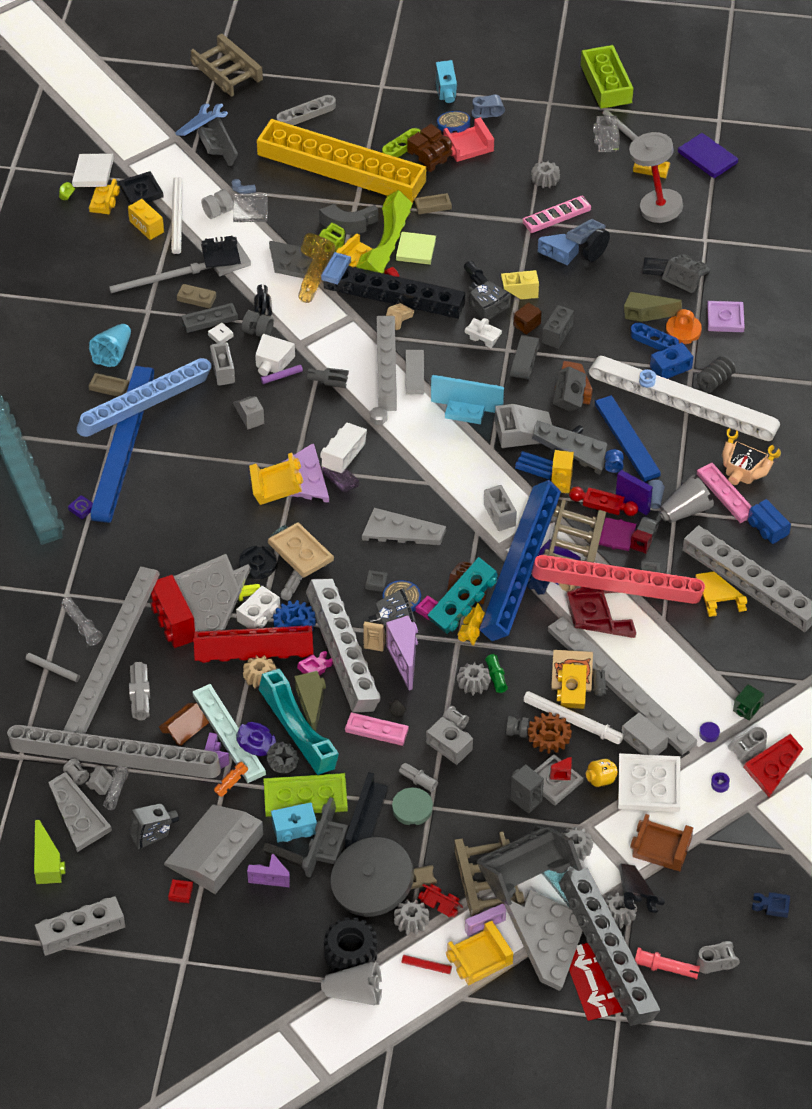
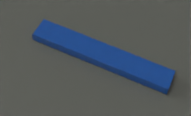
[595,395,661,482]

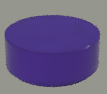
[699,722,720,742]

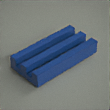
[515,451,553,480]

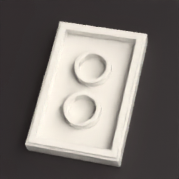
[72,154,114,187]

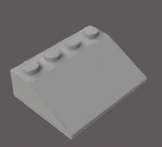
[164,805,263,894]

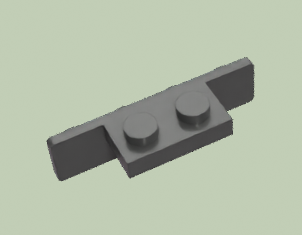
[198,111,238,166]
[302,797,349,878]

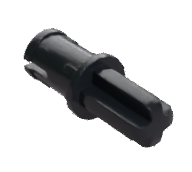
[464,261,488,286]

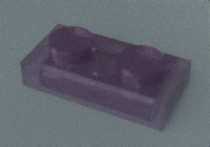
[322,466,359,492]

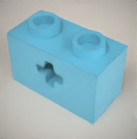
[271,803,317,843]

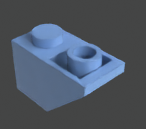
[538,234,579,265]

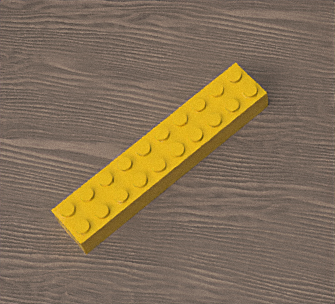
[257,119,426,203]

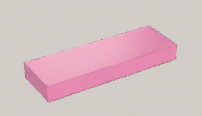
[345,712,409,746]

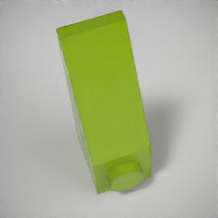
[34,820,66,884]

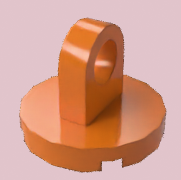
[666,309,702,344]

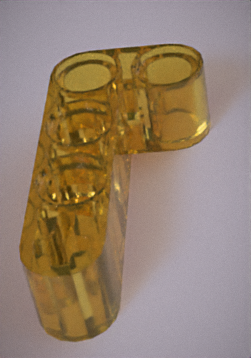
[298,233,335,303]

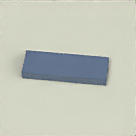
[566,219,606,245]

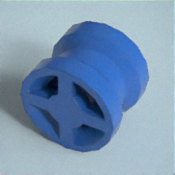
[605,449,624,473]

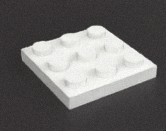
[618,753,680,812]

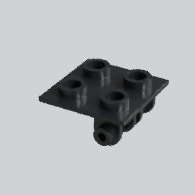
[201,235,241,268]

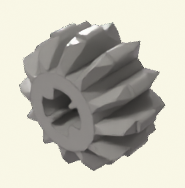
[531,160,560,188]
[457,661,491,696]
[562,826,593,861]
[605,892,637,929]
[394,899,429,936]

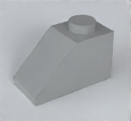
[233,396,264,430]

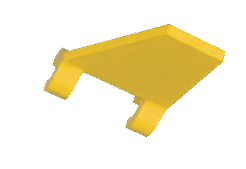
[695,572,747,617]

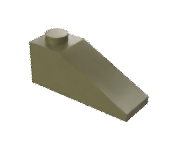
[294,671,326,732]

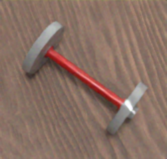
[629,132,683,223]

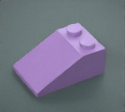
[386,616,418,690]

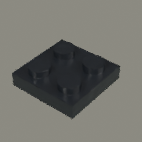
[119,171,164,205]

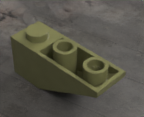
[624,292,682,322]

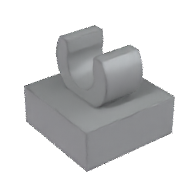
[85,766,113,795]

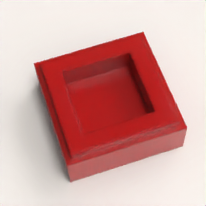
[168,879,193,903]

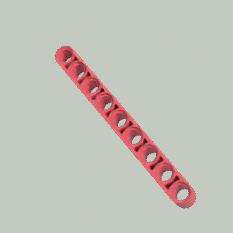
[532,555,705,604]

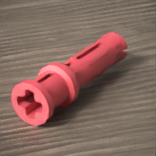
[635,947,700,980]

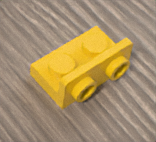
[89,179,120,215]
[336,234,372,267]

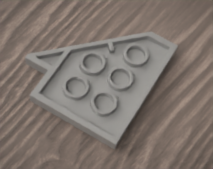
[173,554,251,632]
[505,890,583,991]

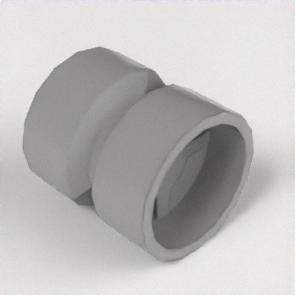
[201,189,233,219]

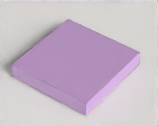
[707,301,744,332]

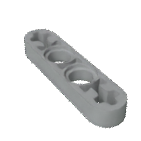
[277,95,336,125]

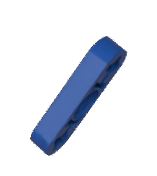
[630,323,679,351]

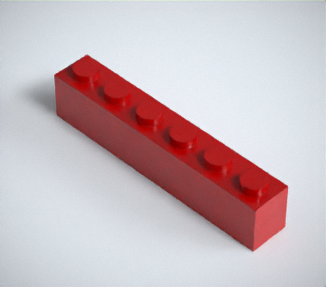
[193,626,313,663]

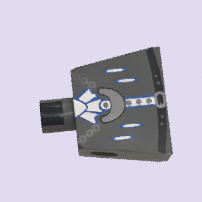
[468,281,511,320]
[368,588,417,631]
[129,804,179,849]

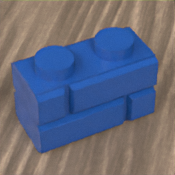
[748,499,791,544]

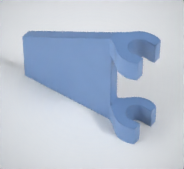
[175,104,228,136]

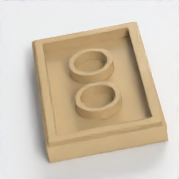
[268,522,334,578]

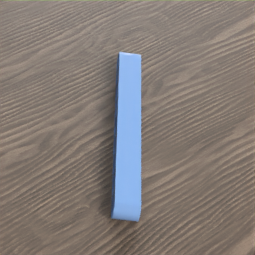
[77,358,211,437]

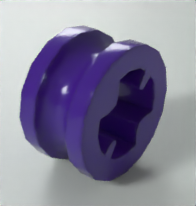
[711,772,730,793]

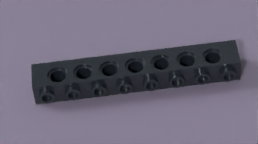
[323,266,465,319]

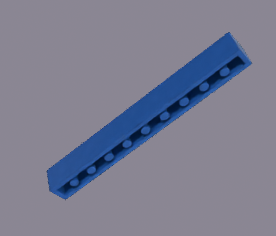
[479,480,561,641]

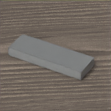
[406,350,424,394]

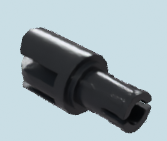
[254,284,272,316]

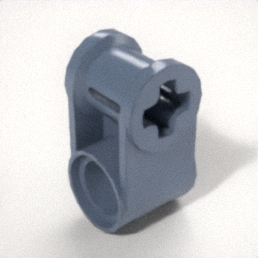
[472,95,505,119]

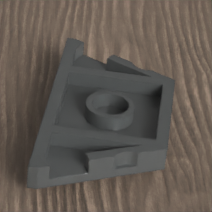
[269,241,333,280]

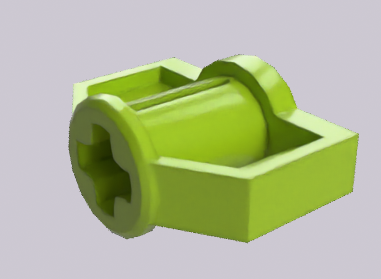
[313,222,345,253]

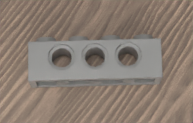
[35,896,125,956]

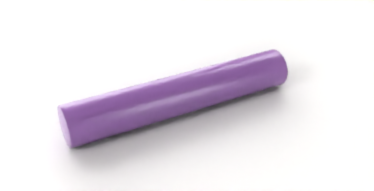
[261,365,303,384]

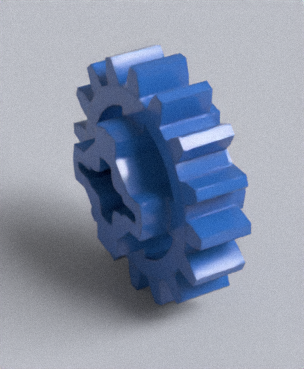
[273,600,316,631]

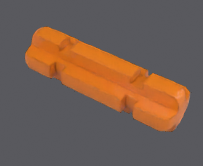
[214,762,248,797]

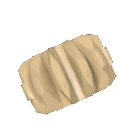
[243,655,276,688]

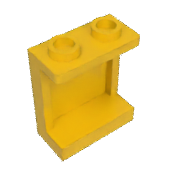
[249,453,303,505]
[446,921,513,986]

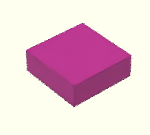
[416,596,438,620]

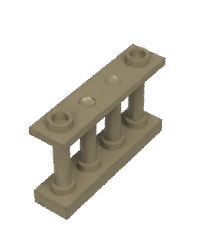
[191,34,263,97]
[544,499,606,563]
[454,832,525,917]

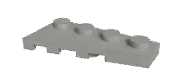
[362,508,446,545]
[48,772,112,852]

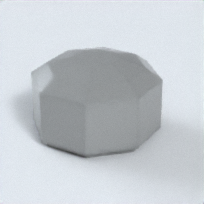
[370,407,387,425]

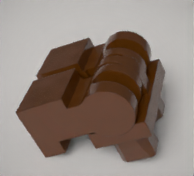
[407,124,453,172]

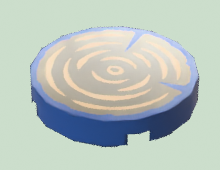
[437,111,470,133]
[383,580,421,612]

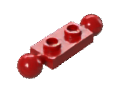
[569,487,638,516]

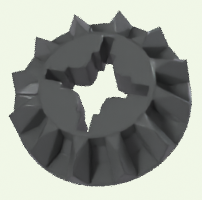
[267,742,299,774]

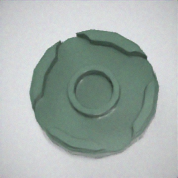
[392,787,433,825]

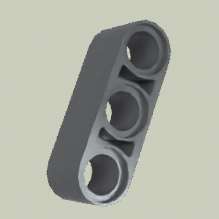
[511,335,540,380]

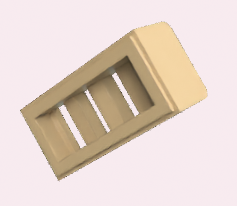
[363,622,386,651]

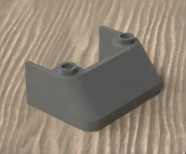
[477,827,583,906]

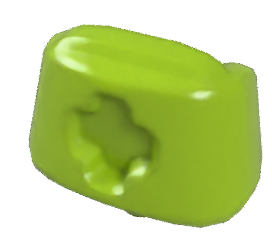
[59,182,75,200]

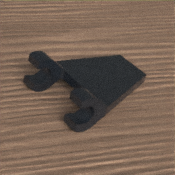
[619,863,665,913]

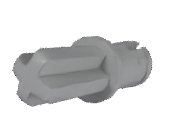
[399,763,438,792]

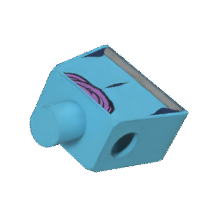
[435,60,457,103]

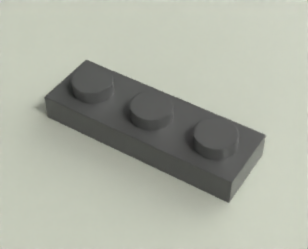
[181,303,238,333]

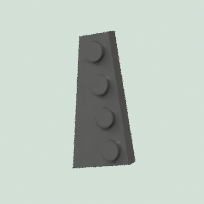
[532,420,607,475]

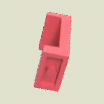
[443,117,494,162]

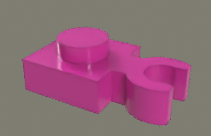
[297,651,333,675]

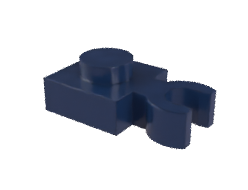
[752,892,790,918]

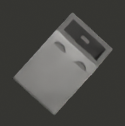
[495,404,552,448]

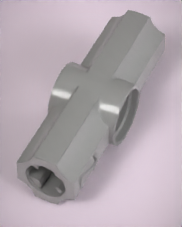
[129,662,150,720]

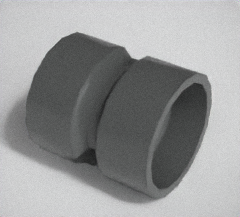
[242,310,274,338]

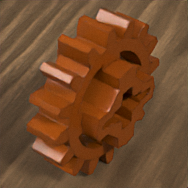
[528,712,572,754]

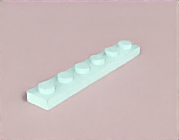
[193,684,266,783]

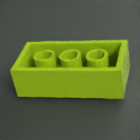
[581,45,633,109]

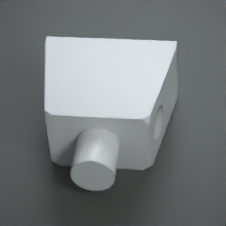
[255,334,295,376]

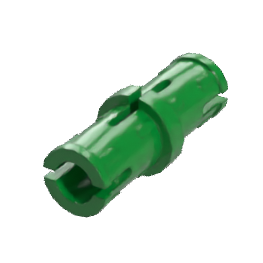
[485,654,508,693]

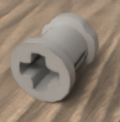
[443,706,469,730]
[63,758,89,786]

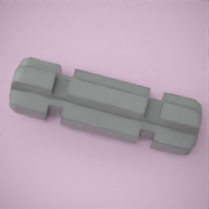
[281,569,303,601]

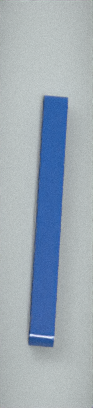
[91,366,154,523]

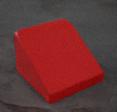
[550,757,572,780]

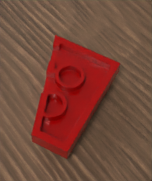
[743,733,804,797]

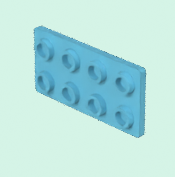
[431,375,504,424]

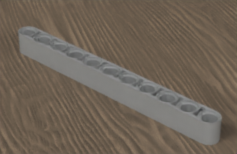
[7,725,221,778]

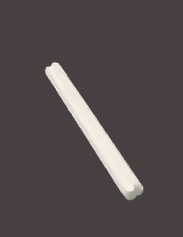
[171,177,182,254]

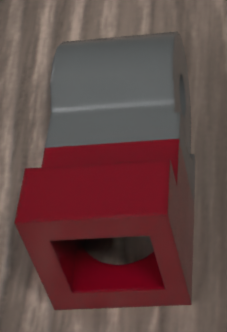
[630,517,659,554]

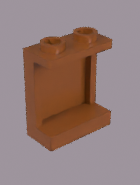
[630,814,694,872]

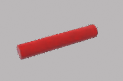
[401,955,452,974]

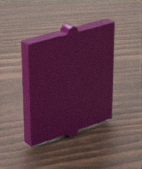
[599,518,636,551]

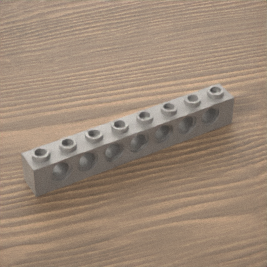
[683,525,812,632]
[306,579,380,713]

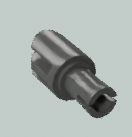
[307,368,349,388]

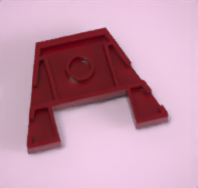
[565,587,637,638]

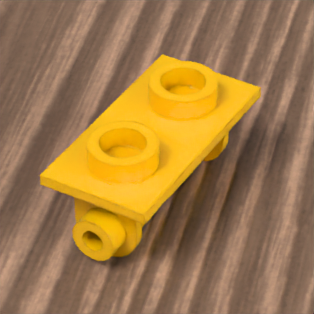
[457,603,485,646]

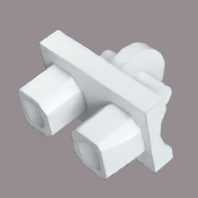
[465,318,502,348]

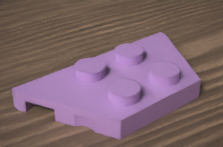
[283,444,329,502]

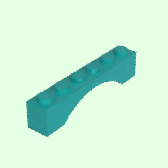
[259,669,339,775]

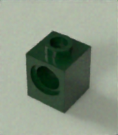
[733,684,765,721]

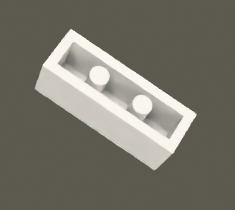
[320,423,367,473]

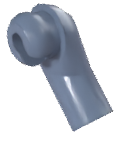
[231,179,256,195]

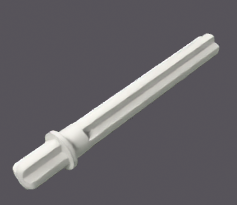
[524,691,623,744]

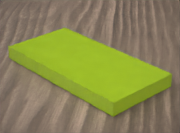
[264,773,348,817]

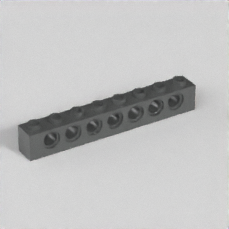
[559,868,660,1026]

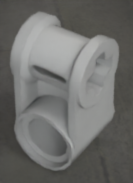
[728,727,767,763]
[696,941,740,974]

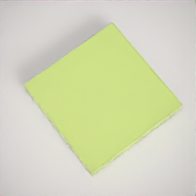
[396,232,436,265]

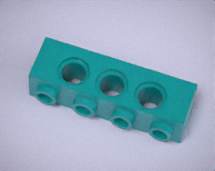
[428,557,498,634]

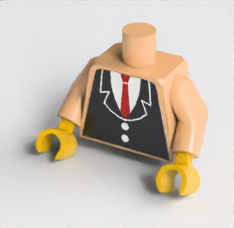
[722,428,781,485]

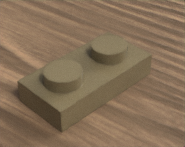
[177,284,216,309]

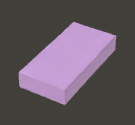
[465,904,506,936]

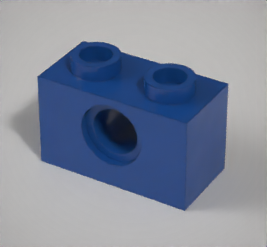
[650,343,694,379]

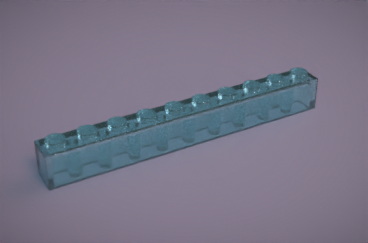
[0,395,64,545]

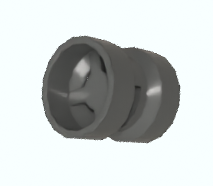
[506,716,529,738]

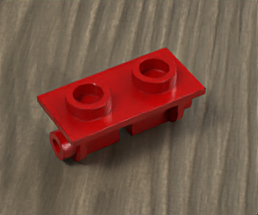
[418,884,463,918]

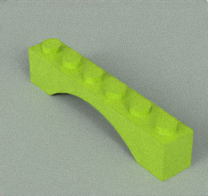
[356,190,413,274]

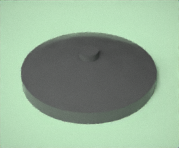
[331,837,414,917]

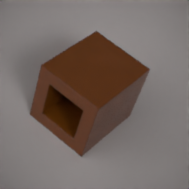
[513,302,542,335]

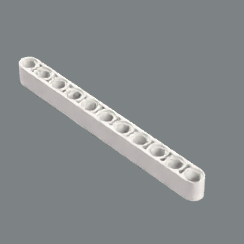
[589,356,780,441]

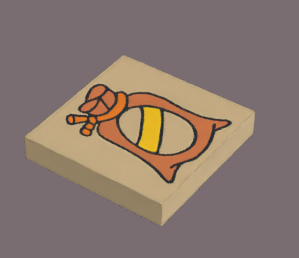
[551,650,593,692]

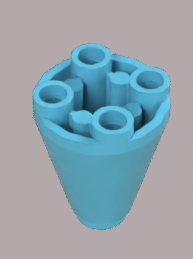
[89,324,131,367]

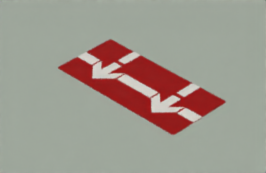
[569,943,623,1021]

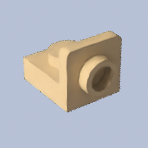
[386,303,414,330]

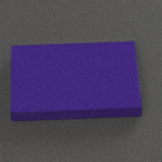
[678,133,738,178]

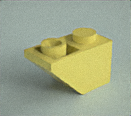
[501,270,539,299]

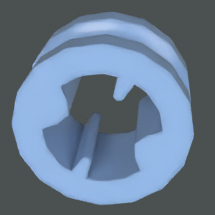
[639,369,656,388]

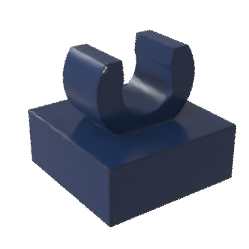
[527,574,550,595]

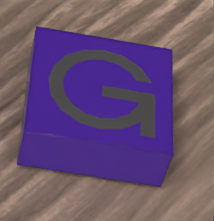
[68,495,93,519]

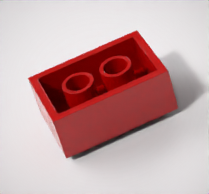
[150,575,195,648]

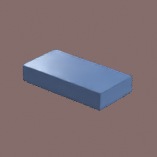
[321,252,351,285]

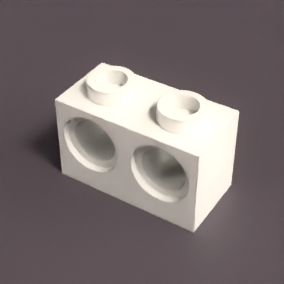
[236,586,281,629]

